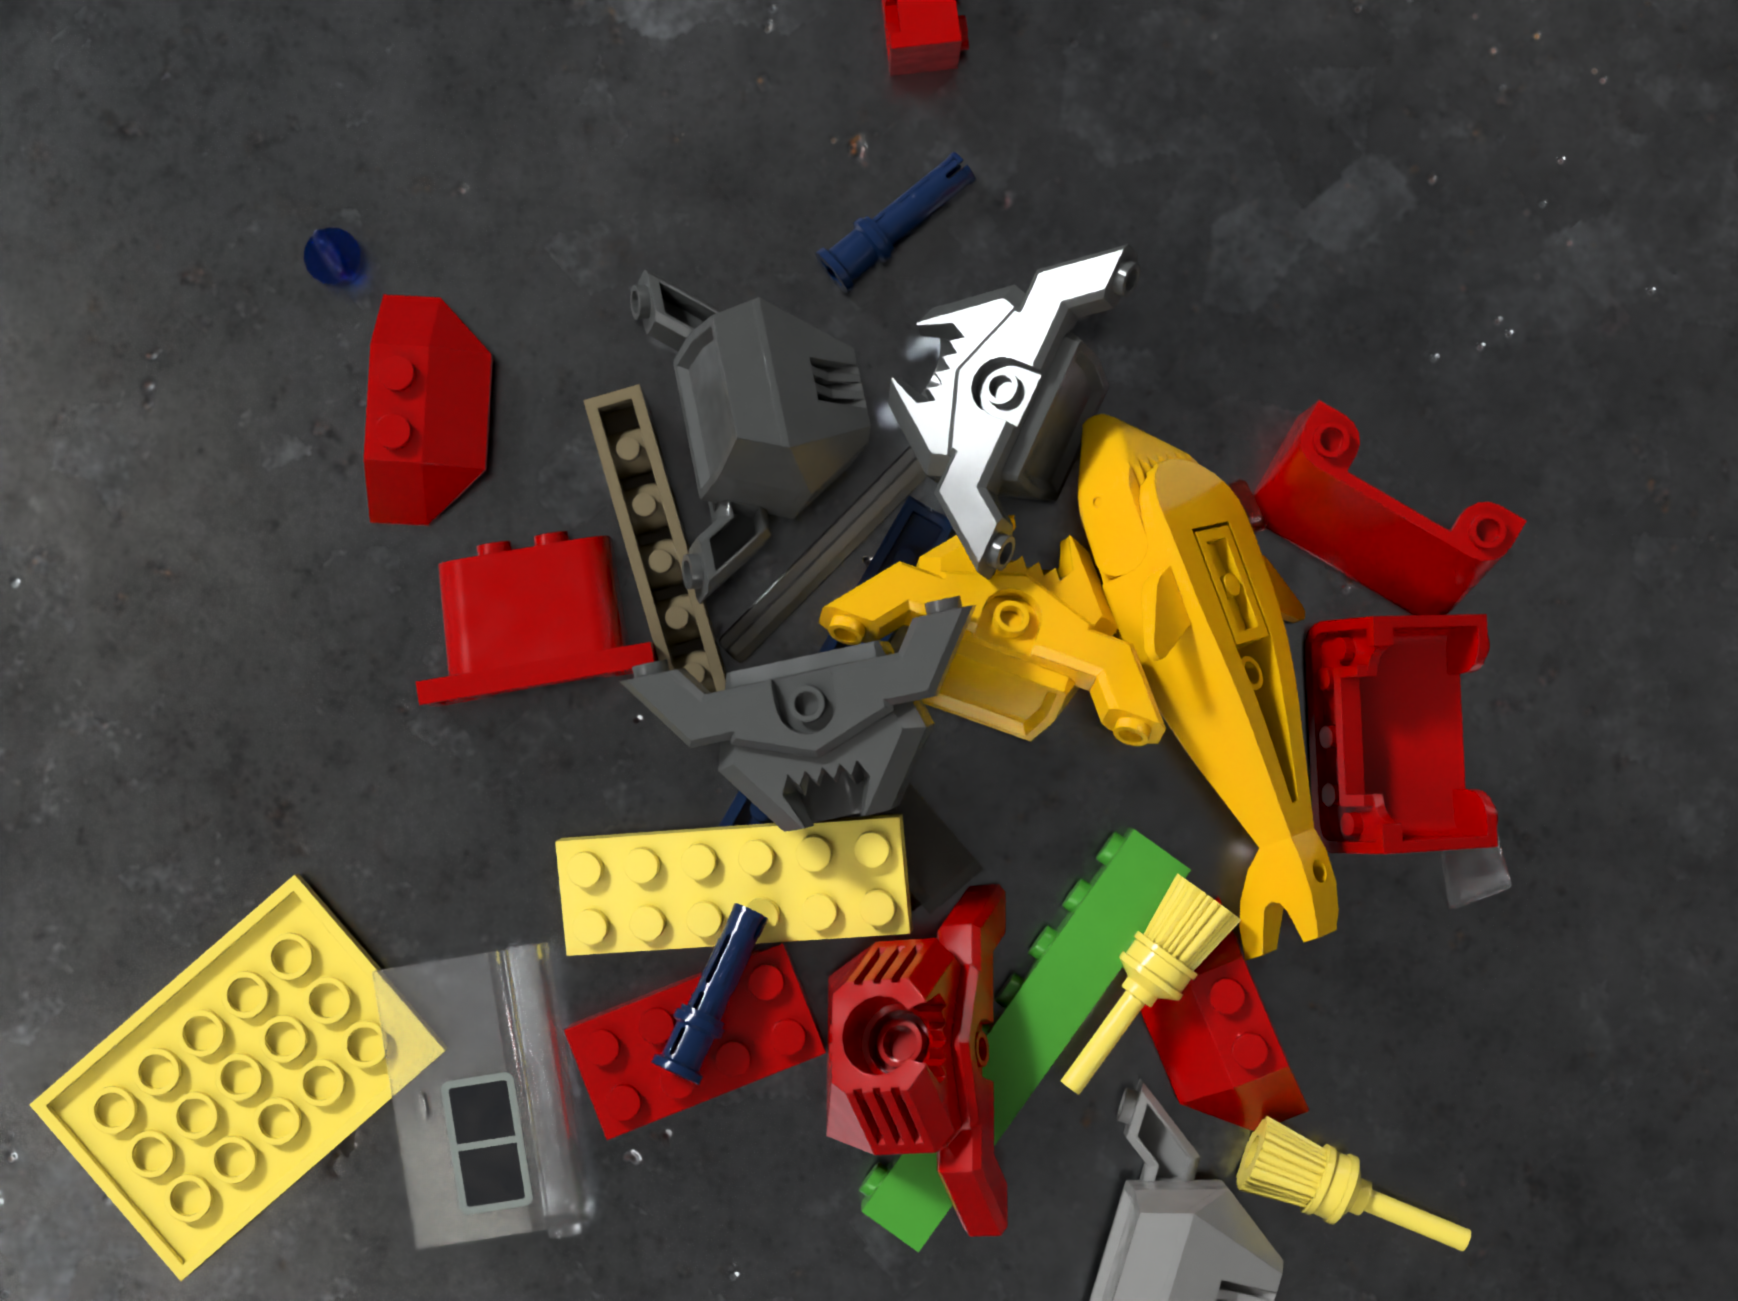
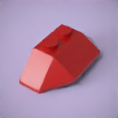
[364,294,493,526]
[1141,896,1310,1131]

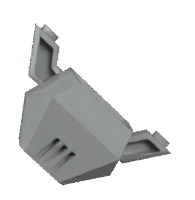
[1089,1079,1284,1301]

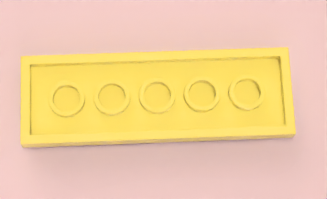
[555,814,913,956]

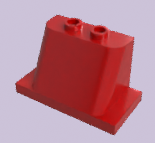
[416,531,659,707]

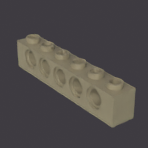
[583,384,726,693]

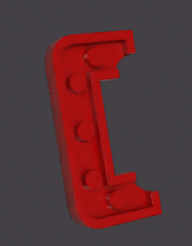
[1251,400,1527,615]
[1305,614,1498,854]

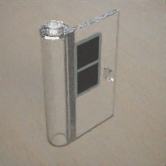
[372,941,593,1250]

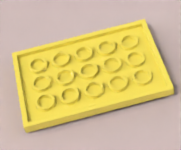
[29,874,449,1281]

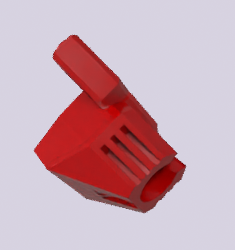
[826,884,1008,1237]

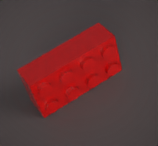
[564,942,827,1140]

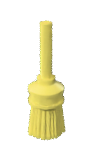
[1060,873,1241,1095]
[1236,1116,1471,1252]

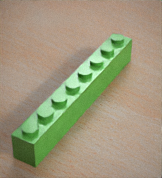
[859,828,1191,1253]

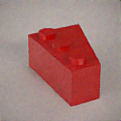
[881,0,969,76]

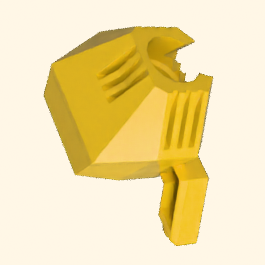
[818,515,1166,746]

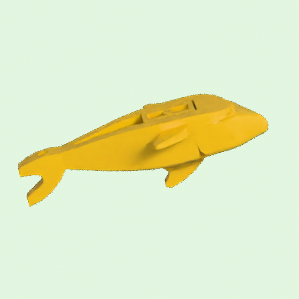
[1077,414,1339,961]

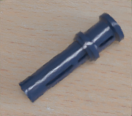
[815,152,976,293]
[651,903,769,1085]

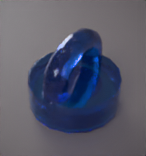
[304,227,364,287]

